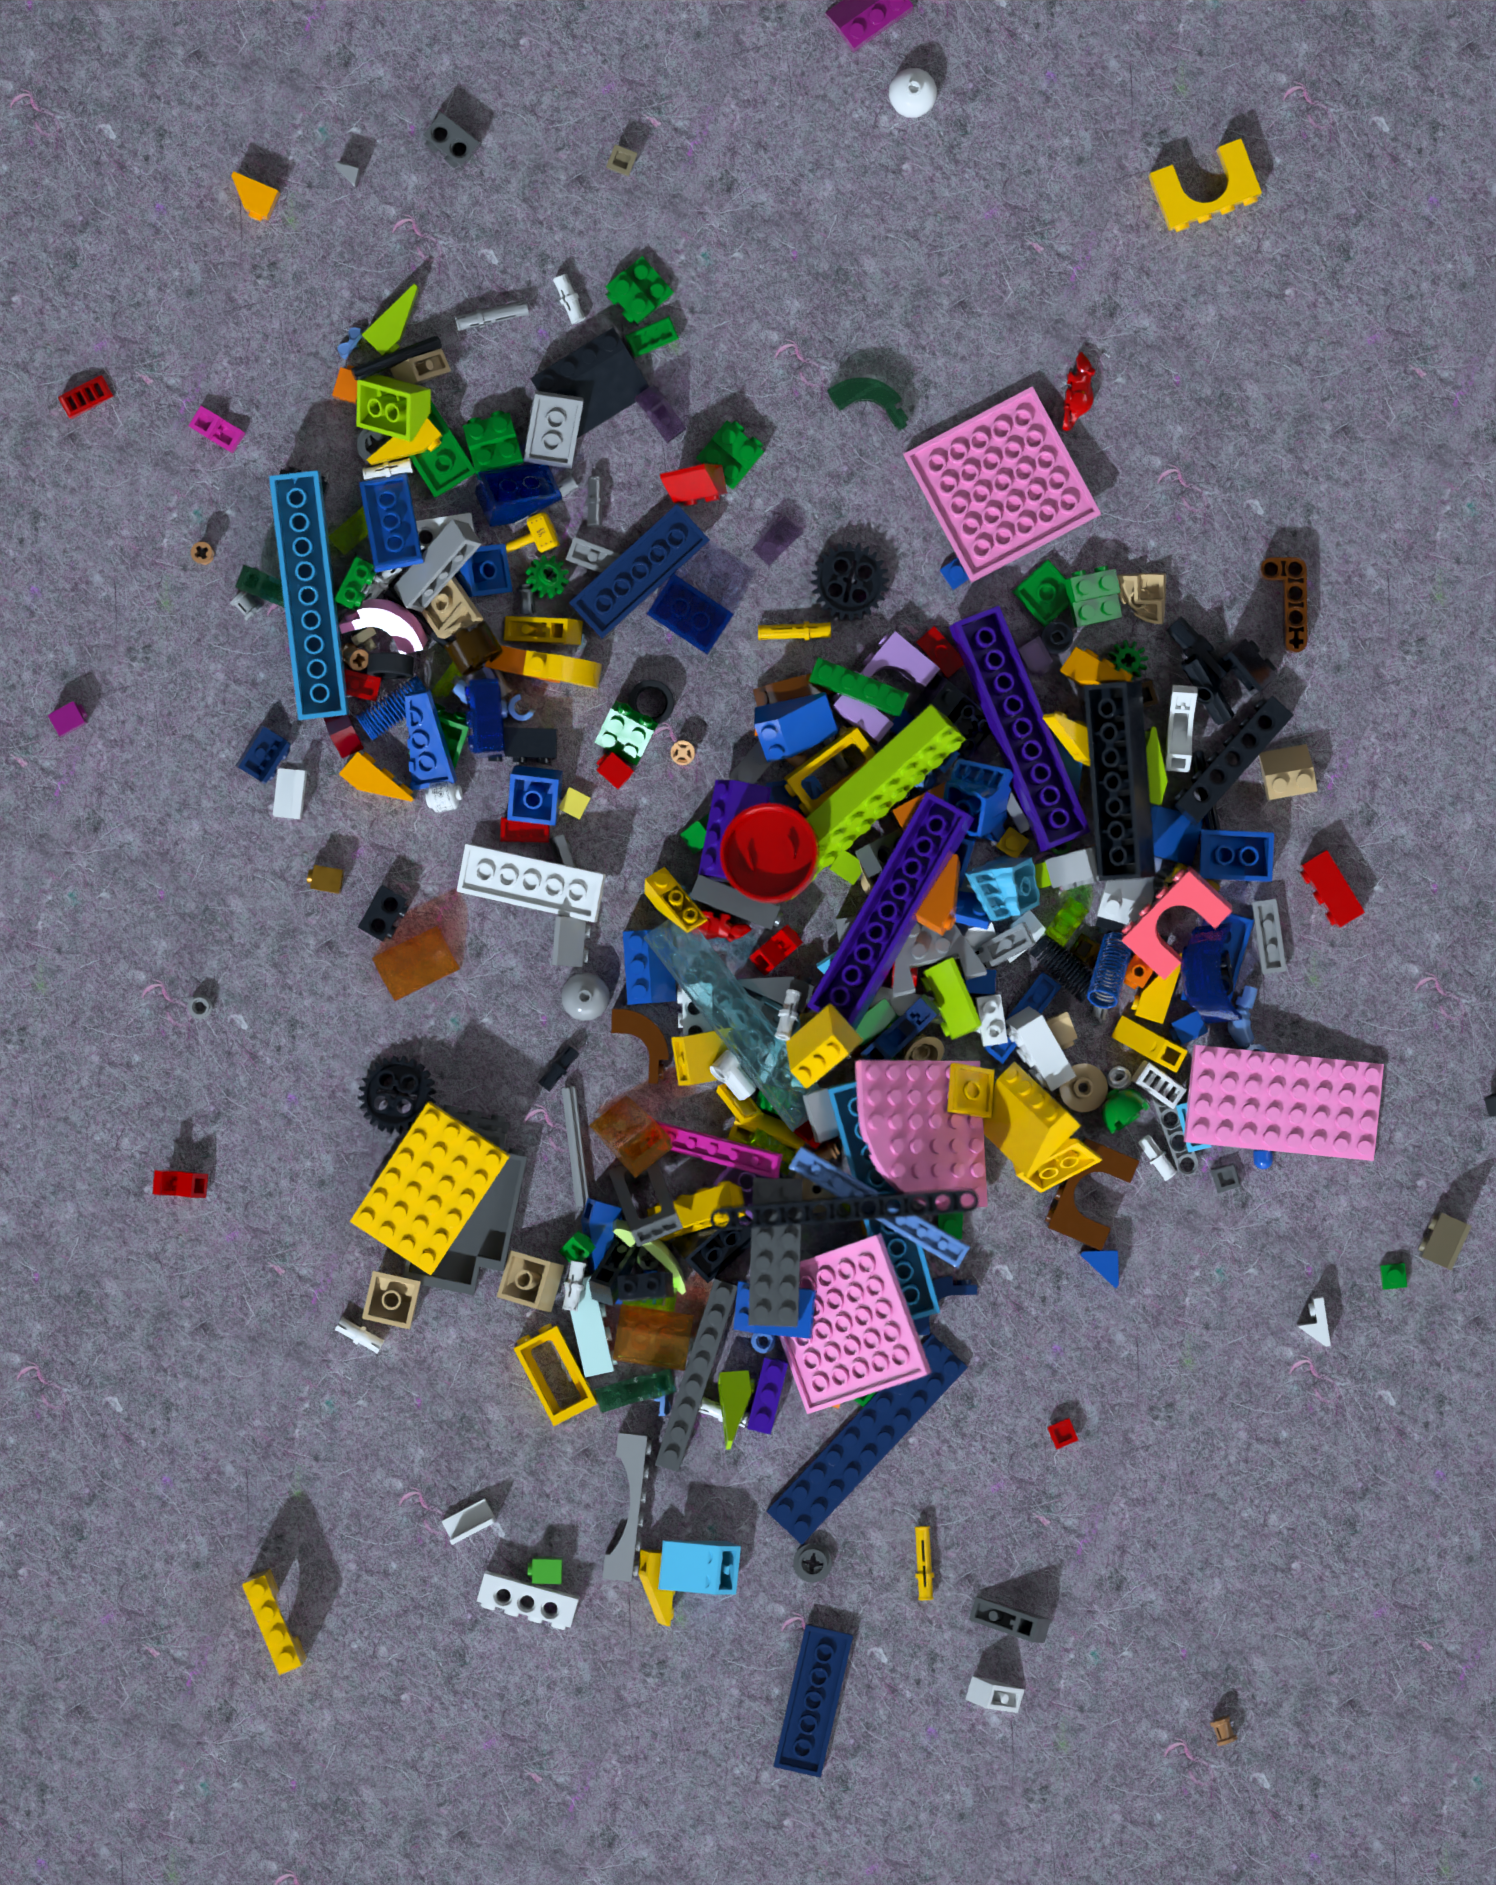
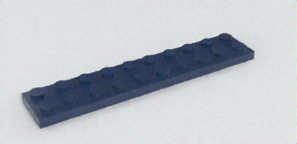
[766,1334,968,1545]

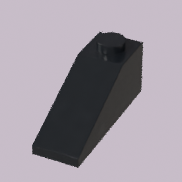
[589,1236,641,1306]

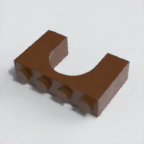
[1044,1137,1140,1251]

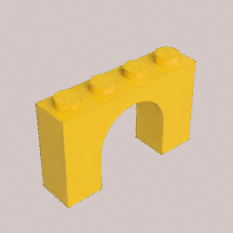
[1148,139,1262,232]
[242,1568,307,1675]

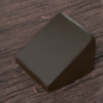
[1069,933,1105,969]

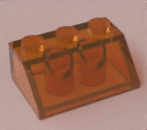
[372,926,460,1001]
[613,1304,694,1371]

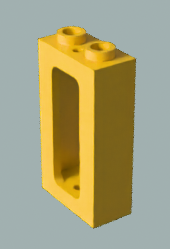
[784,726,876,817]
[513,1323,598,1426]

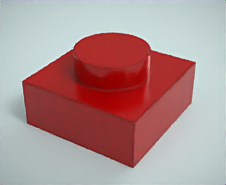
[1047,1417,1079,1450]

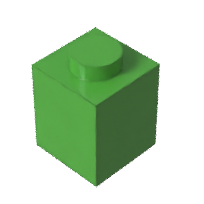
[528,1556,563,1584]

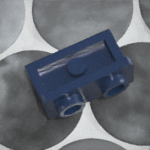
[235,724,291,784]

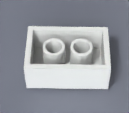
[1005,1006,1076,1092]

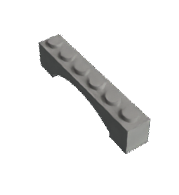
[602,1431,652,1582]

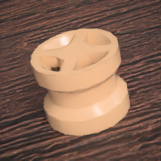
[671,740,695,765]

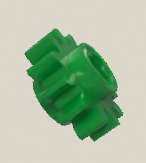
[526,555,569,599]

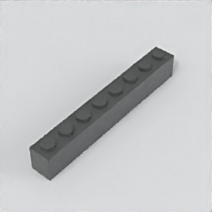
[655,1277,738,1472]

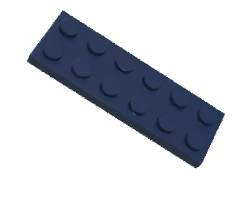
[569,504,710,639]
[773,1624,853,1778]

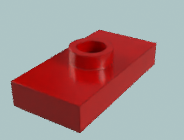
[916,626,964,678]
[500,817,550,843]

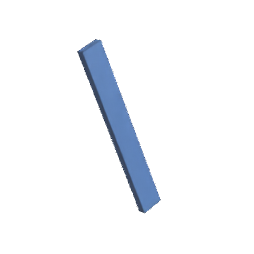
[789,1146,970,1268]

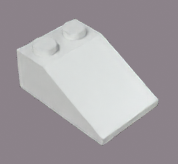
[1096,857,1162,925]

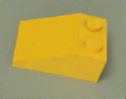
[1013,1139,1102,1193]

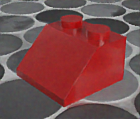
[660,464,727,507]

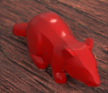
[1062,352,1096,431]
[690,911,752,942]

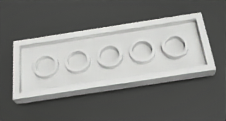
[457,844,606,922]

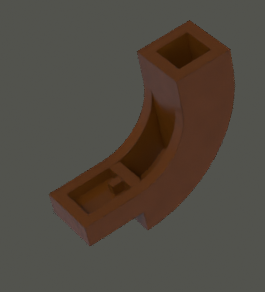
[753,673,837,707]
[611,1009,669,1084]

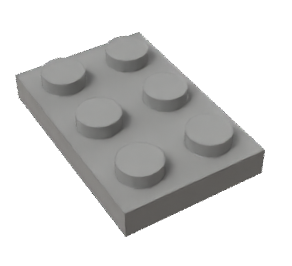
[523,391,583,469]

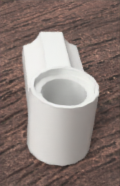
[710,1050,756,1100]

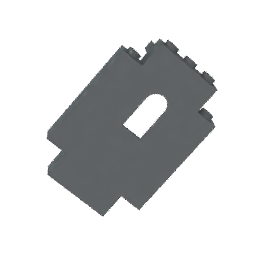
[384,1104,528,1295]

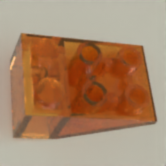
[589,1095,673,1178]

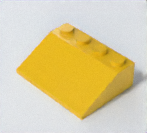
[983,1061,1080,1178]

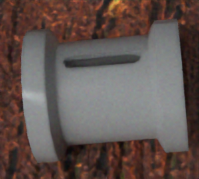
[230,589,262,621]

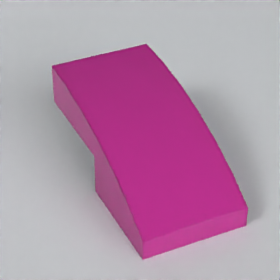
[188,406,246,454]

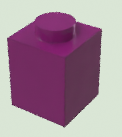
[48,701,88,737]

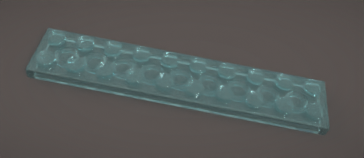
[644,919,821,1132]

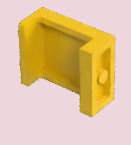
[671,1027,737,1086]

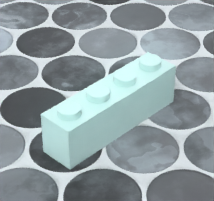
[564,1275,618,1377]

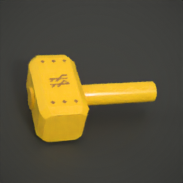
[505,512,560,553]

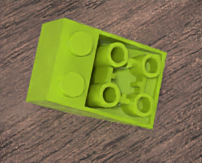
[1145,727,1168,806]

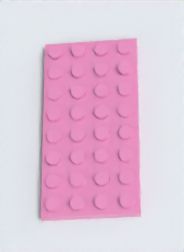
[1183,1045,1384,1161]

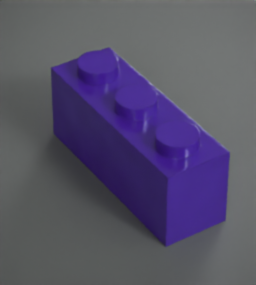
[747,1356,788,1435]

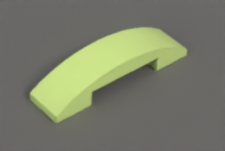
[613,1219,686,1295]

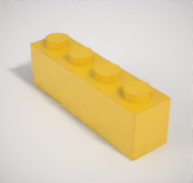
[647,1181,746,1241]

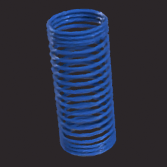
[356,675,427,740]
[1087,932,1132,1009]

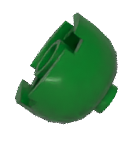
[1101,1088,1151,1134]

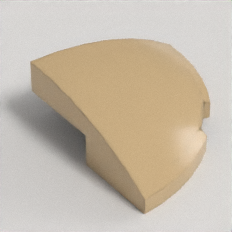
[1117,573,1166,624]

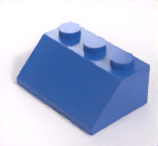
[623,928,677,1005]

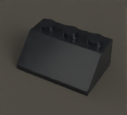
[671,1215,752,1283]

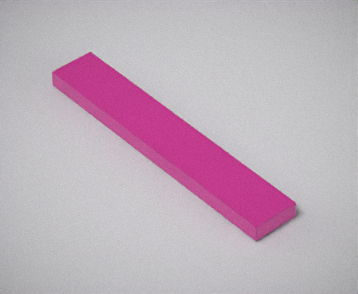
[647,1120,782,1179]

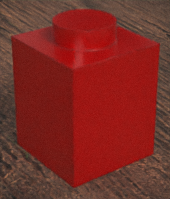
[596,752,634,790]

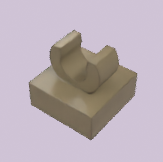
[606,144,638,177]
[350,626,377,652]

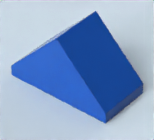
[1079,1249,1119,1288]

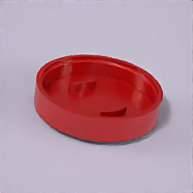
[720,803,820,903]

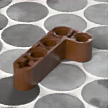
[1258,557,1308,654]

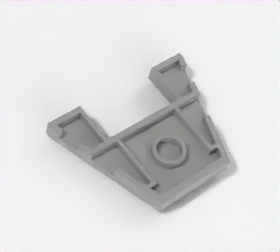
[893,921,987,997]

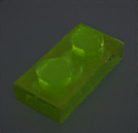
[328,507,368,556]
[431,662,463,699]

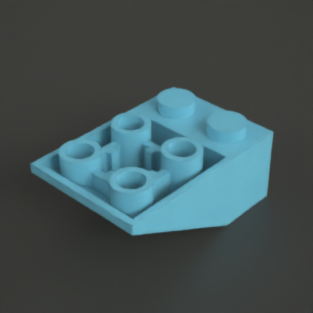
[658,1540,741,1595]

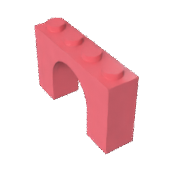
[1121,866,1233,980]

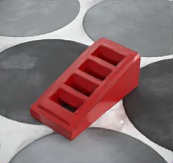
[58,375,114,420]

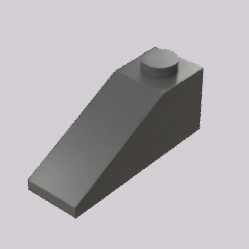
[736,974,815,1013]
[969,1597,1051,1643]

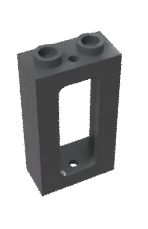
[690,875,783,930]
[609,1152,683,1247]

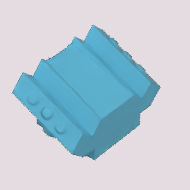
[965,855,1040,921]

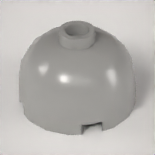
[561,973,610,1021]

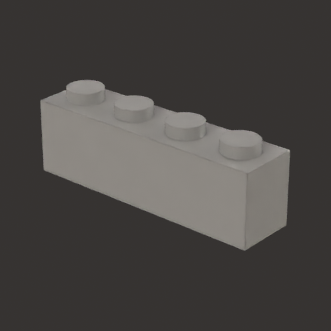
[394,519,481,612]

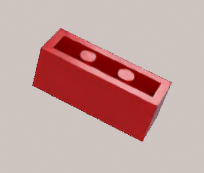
[1299,850,1365,928]

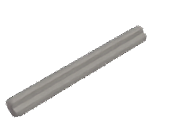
[562,1086,589,1206]

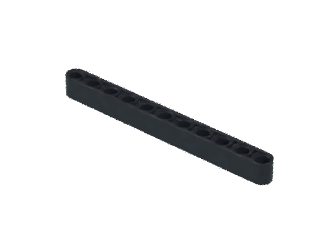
[710,1187,979,1231]

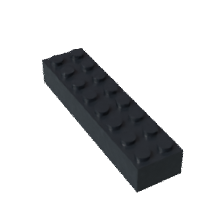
[1084,681,1156,881]

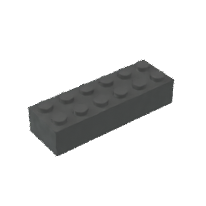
[748,1177,803,1327]

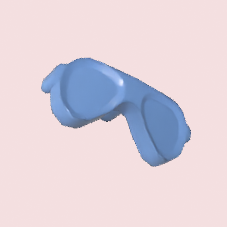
[337,327,364,359]
[654,1382,671,1416]

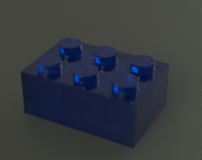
[646,573,734,656]
[465,678,505,759]

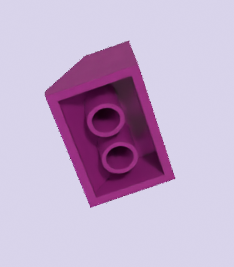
[825,0,913,53]

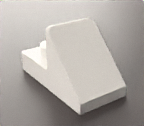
[1296,1296,1331,1346]

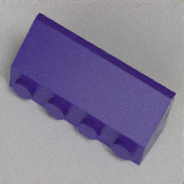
[698,780,771,882]

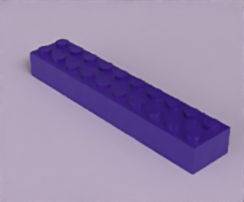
[949,606,1091,853]
[807,792,974,1031]

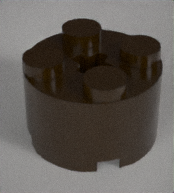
[444,621,503,676]

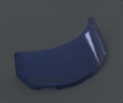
[1180,923,1242,1024]

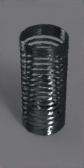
[1029,931,1101,1003]

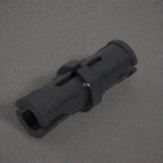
[538,1045,580,1092]

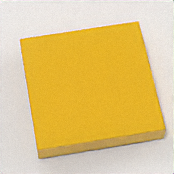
[947,1063,995,1119]

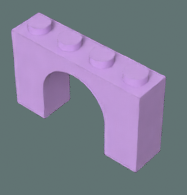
[831,631,940,745]

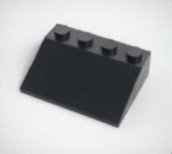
[530,327,652,439]

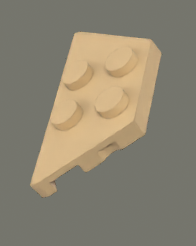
[421,576,484,639]

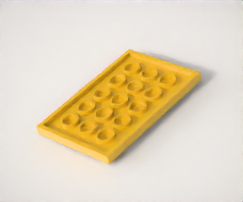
[350,1101,511,1275]

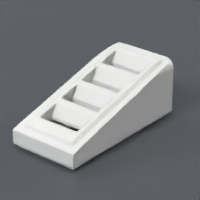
[1131,1060,1187,1109]

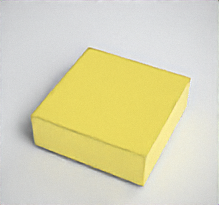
[559,787,591,820]

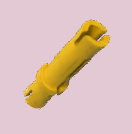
[758,621,831,641]
[914,1526,935,1600]

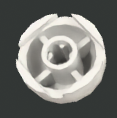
[889,68,937,118]

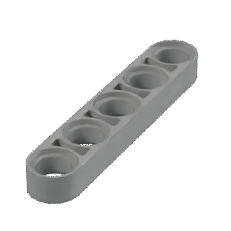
[1144,1062,1198,1176]

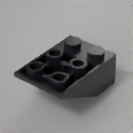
[907,673,991,760]

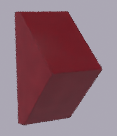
[323,714,365,759]

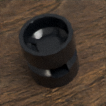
[1040,621,1073,655]

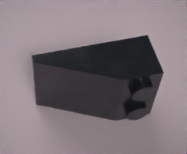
[1222,638,1277,695]

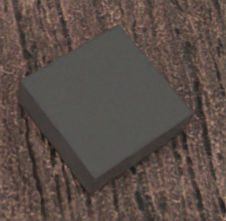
[1210,1163,1241,1193]

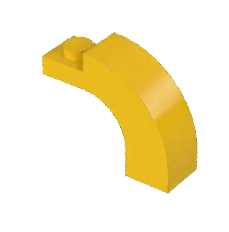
[523,650,602,689]

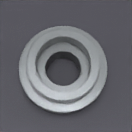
[188,995,212,1019]

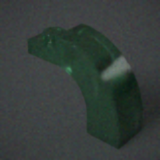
[827,377,909,433]
[235,564,285,608]
[594,1368,677,1413]

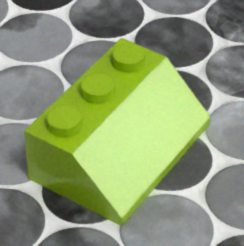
[356,374,431,442]
[921,957,982,1040]

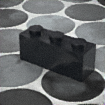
[483,727,558,763]

